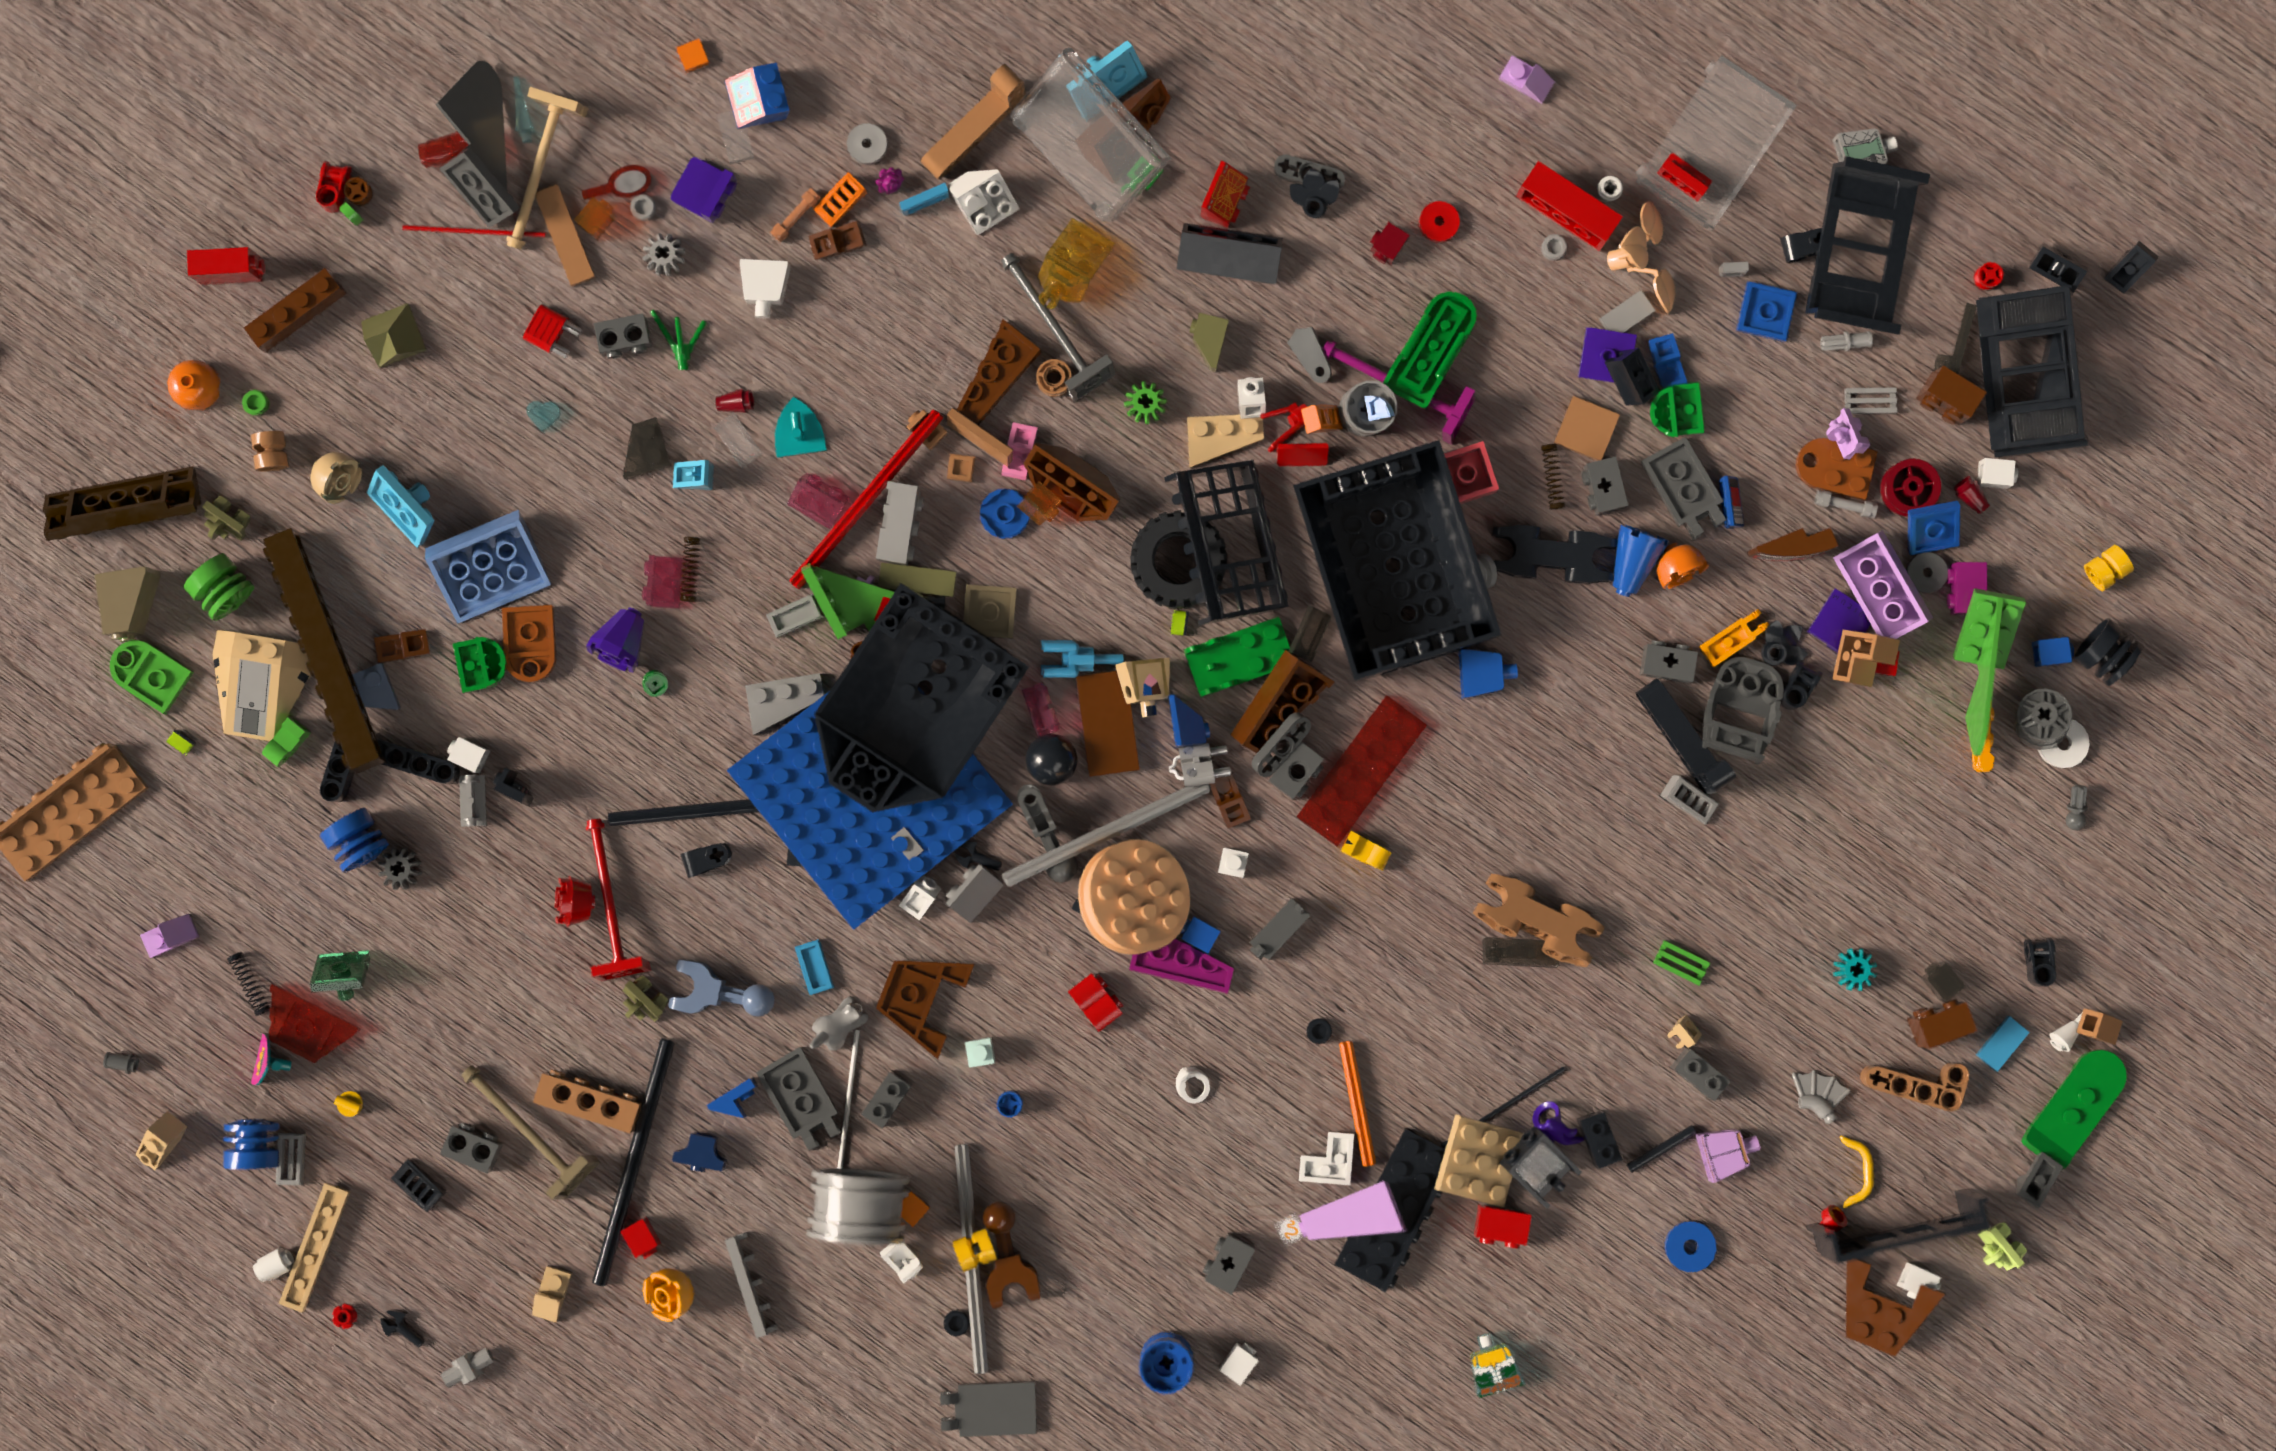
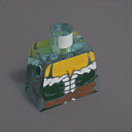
[1470,1333,1525,1399]

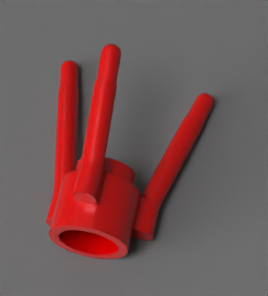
[1260,402,1307,452]

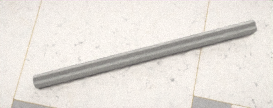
[1002,784,1210,887]
[955,1144,988,1374]

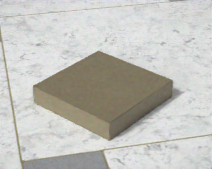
[963,584,1017,639]

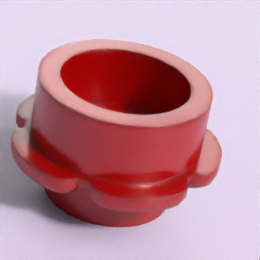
[332,1304,358,1329]

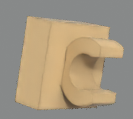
[1668,1014,1702,1049]

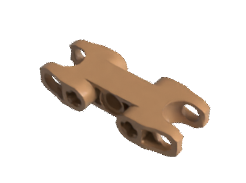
[1473,873,1605,967]

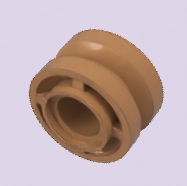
[1036,359,1072,397]

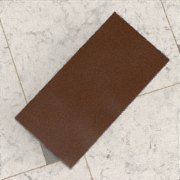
[1076,671,1140,777]

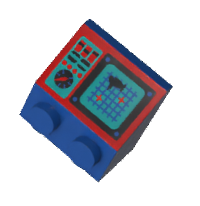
[725,62,790,129]

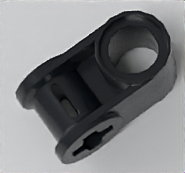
[1780,228,1822,264]
[1781,660,1823,710]
[680,843,732,878]
[2024,937,2057,987]

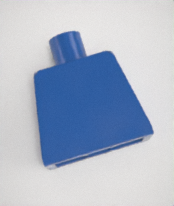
[1458,649,1518,699]

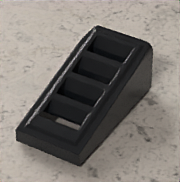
[391,1159,447,1212]

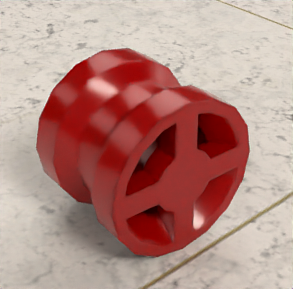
[1974,262,2004,290]

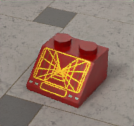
[1200,160,1250,228]

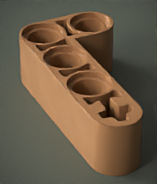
[1860,1063,1969,1111]

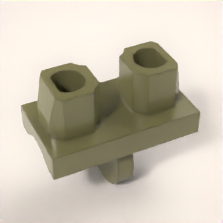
[202,496,251,541]
[623,975,669,1022]

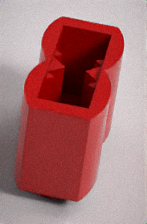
[1067,973,1123,1032]

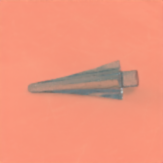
[513,76,536,143]

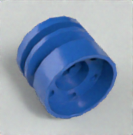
[319,808,389,873]
[223,1119,279,1169]
[1139,1332,1193,1394]

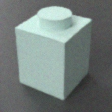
[965,1037,996,1068]

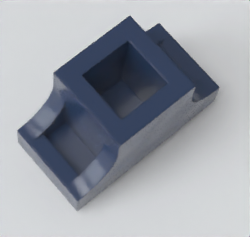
[672,1132,727,1172]

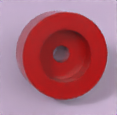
[1820,1204,1847,1232]

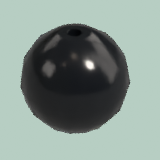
[1025,733,1078,786]

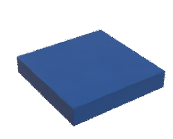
[1736,281,1797,342]
[1908,501,1961,556]

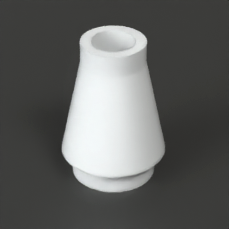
[1598,176,1623,202]

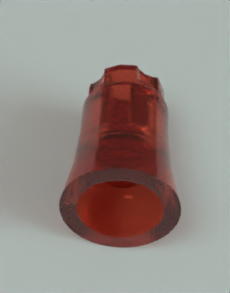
[418,131,468,168]

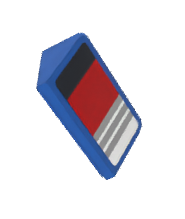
[1719,476,1744,529]

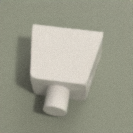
[740,259,790,319]

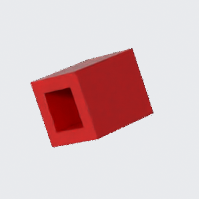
[620,1216,661,1259]

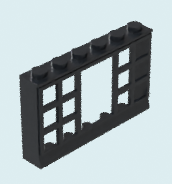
[1164,459,1289,626]

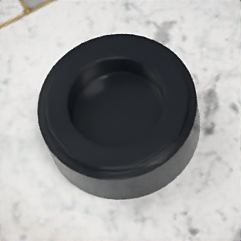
[1306,1018,1332,1044]
[944,1310,969,1336]

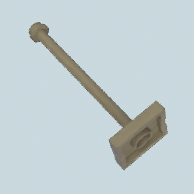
[462,1065,601,1200]

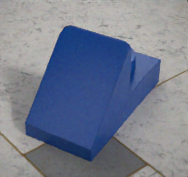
[706,1077,758,1118]

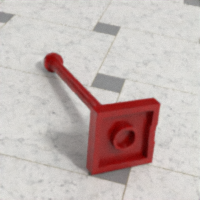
[586,819,651,981]

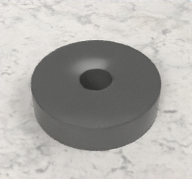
[1906,552,1948,594]

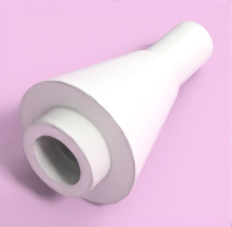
[2050,1012,2083,1052]

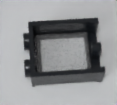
[1499,1126,1582,1209]

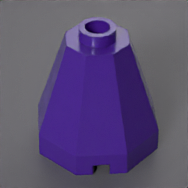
[586,607,645,673]

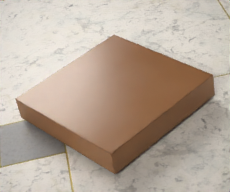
[1554,396,1620,461]

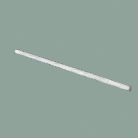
[838,1030,860,1168]

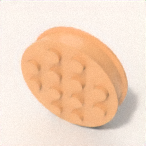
[1079,839,1190,955]

